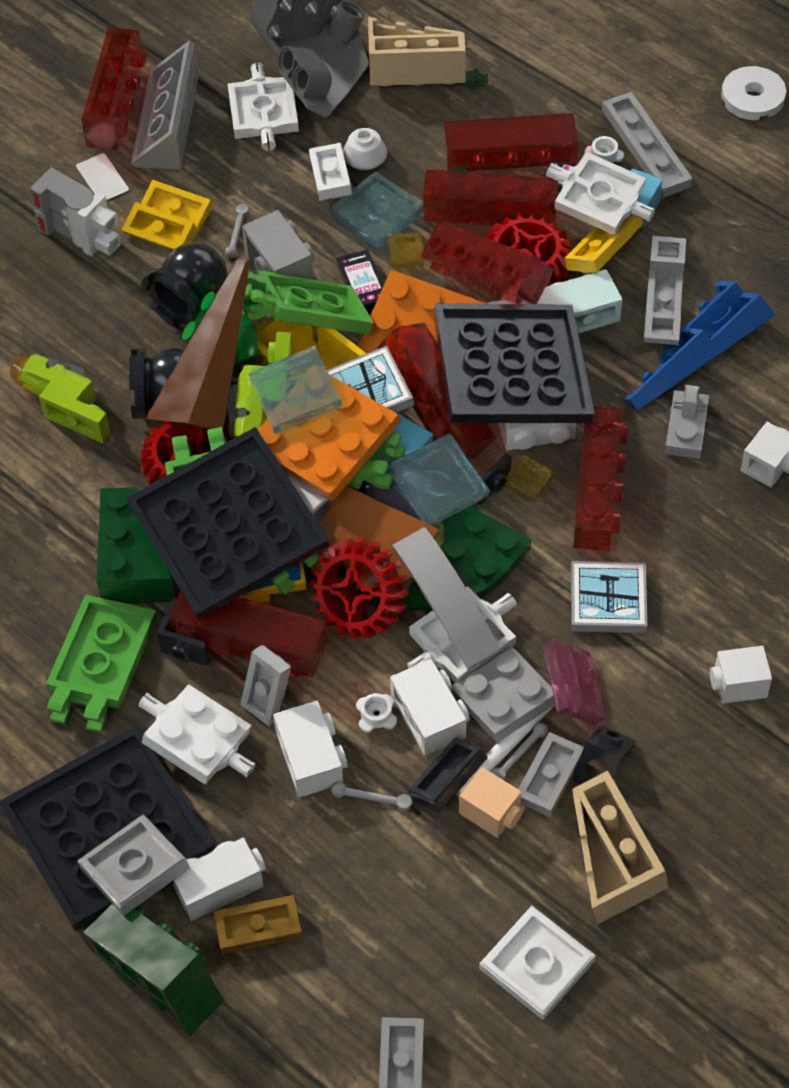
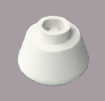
[343,128,387,171]

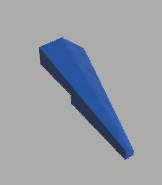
[625,281,775,411]

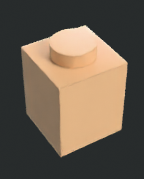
[459,767,523,838]

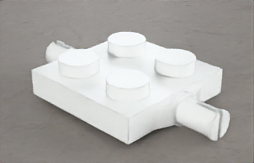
[228,63,299,151]
[546,152,655,235]
[407,586,517,683]
[138,684,255,785]

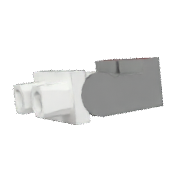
[30,167,122,257]

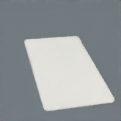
[76,153,129,200]

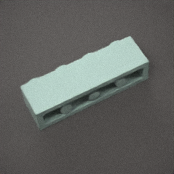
[487,269,622,333]

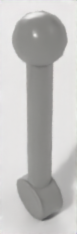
[224,204,249,259]
[491,723,548,781]
[331,782,412,812]

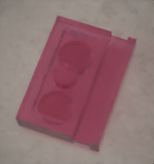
[542,638,606,725]

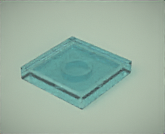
[330,171,424,249]
[248,345,342,434]
[388,434,490,526]

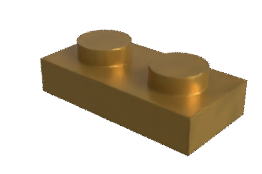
[214,895,302,955]

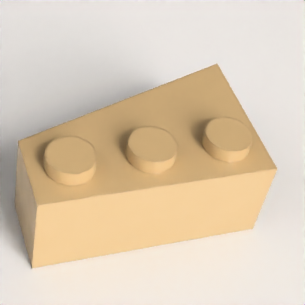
[368,17,465,87]
[572,771,669,925]

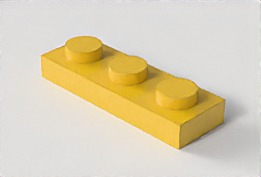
[565,214,643,274]

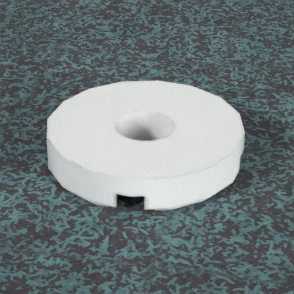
[721,66,786,120]

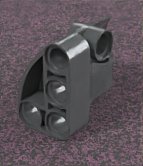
[250,0,369,118]

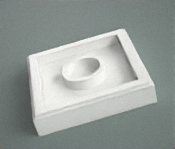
[479,906,596,1020]

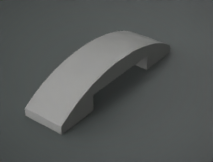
[644,236,686,345]
[392,527,501,670]

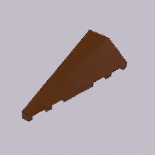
[146,259,251,432]

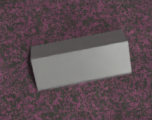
[131,40,199,170]

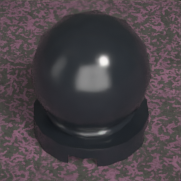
[141,243,228,327]
[129,348,184,419]

